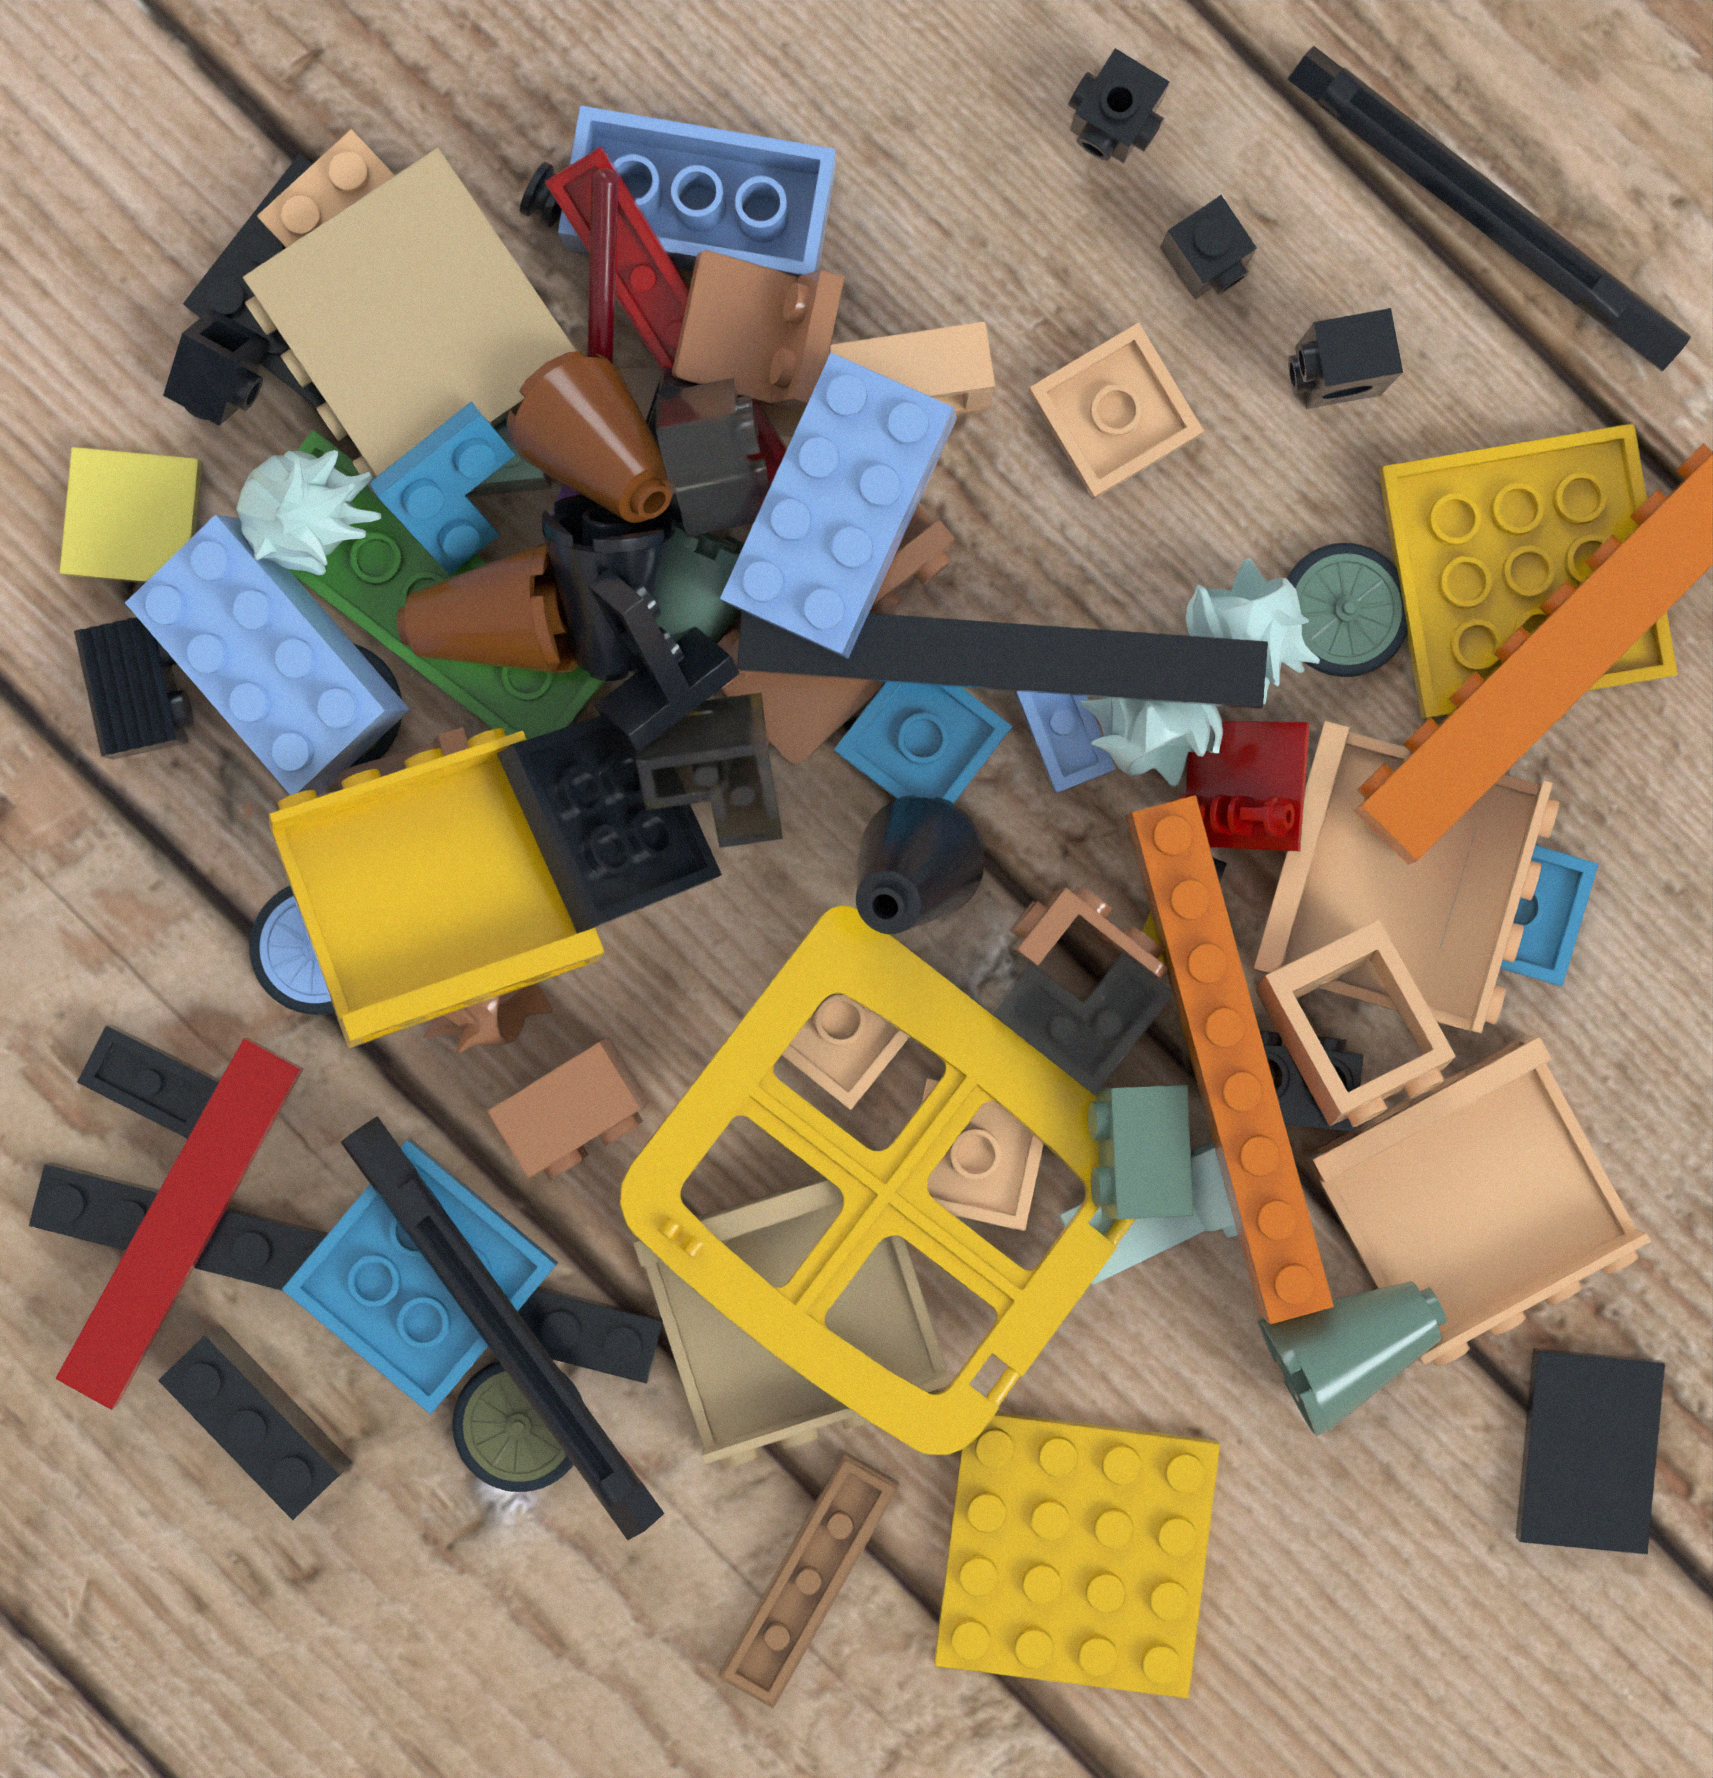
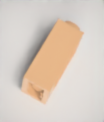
[830,321,995,414]
[1255,920,1456,1127]

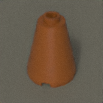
[506,351,676,523]
[397,543,578,673]

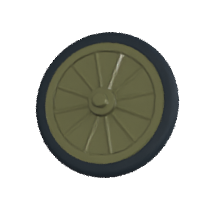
[452,1360,584,1492]

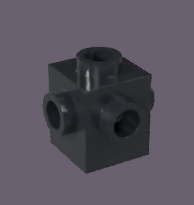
[1068,48,1170,163]

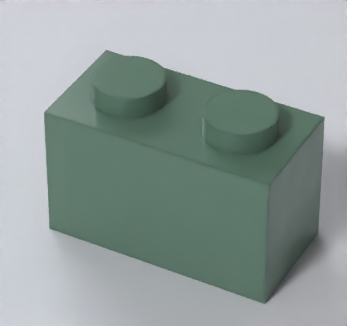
[1088,1085,1194,1220]

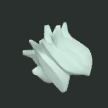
[236,450,381,575]
[1185,558,1320,704]
[1080,698,1223,788]

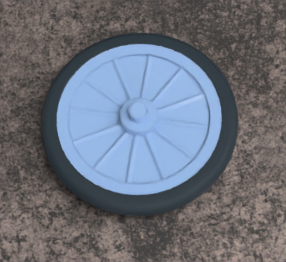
[249,886,335,1015]

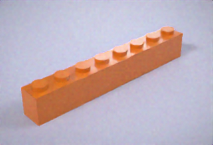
[1354,443,1713,865]
[1125,795,1334,1324]

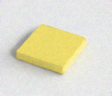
[59,447,203,583]

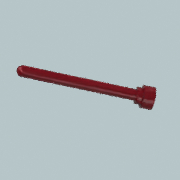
[587,168,618,364]

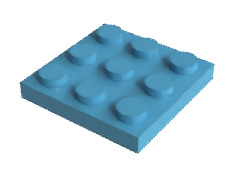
[282,1139,558,1415]

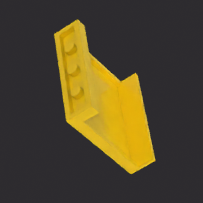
[269,728,604,1049]

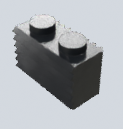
[74,617,194,760]

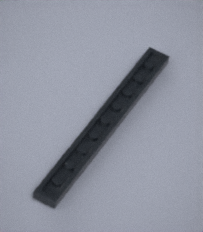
[29,1162,663,1384]

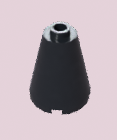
[542,494,675,681]
[856,795,985,934]

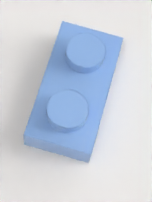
[1014,691,1116,794]

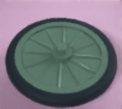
[1286,543,1408,677]

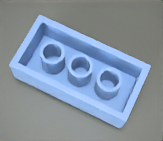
[558,105,836,277]
[720,352,957,659]
[125,515,410,795]

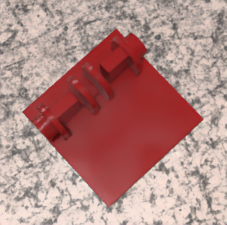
[1170,721,1310,852]

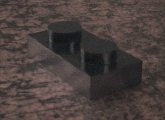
[77,1025,220,1139]

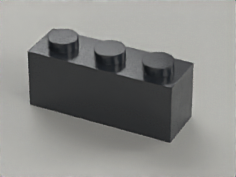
[158,1325,352,1521]

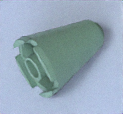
[630,521,745,674]
[1258,1281,1447,1436]

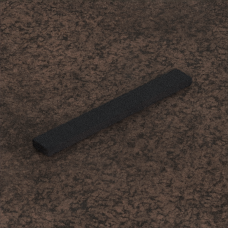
[737,611,1268,709]

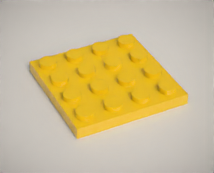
[1378,423,1678,720]
[934,1412,1220,1699]

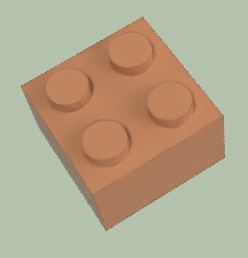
[487,1037,649,1180]

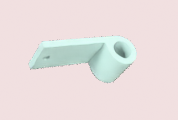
[1058,1142,1238,1285]

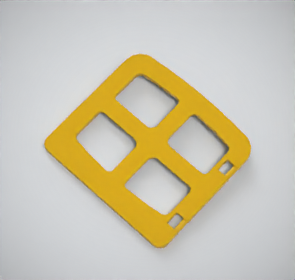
[619,905,1136,1455]

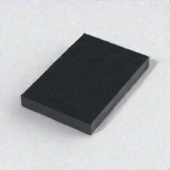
[1515,1348,1665,1555]

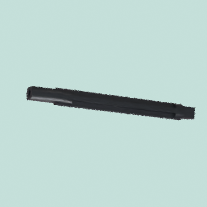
[1287,46,1691,372]
[340,1116,665,1540]

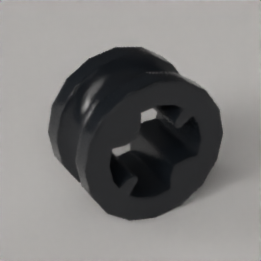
[519,161,562,228]

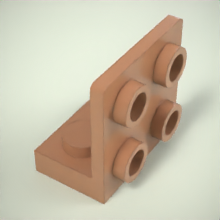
[672,250,845,411]

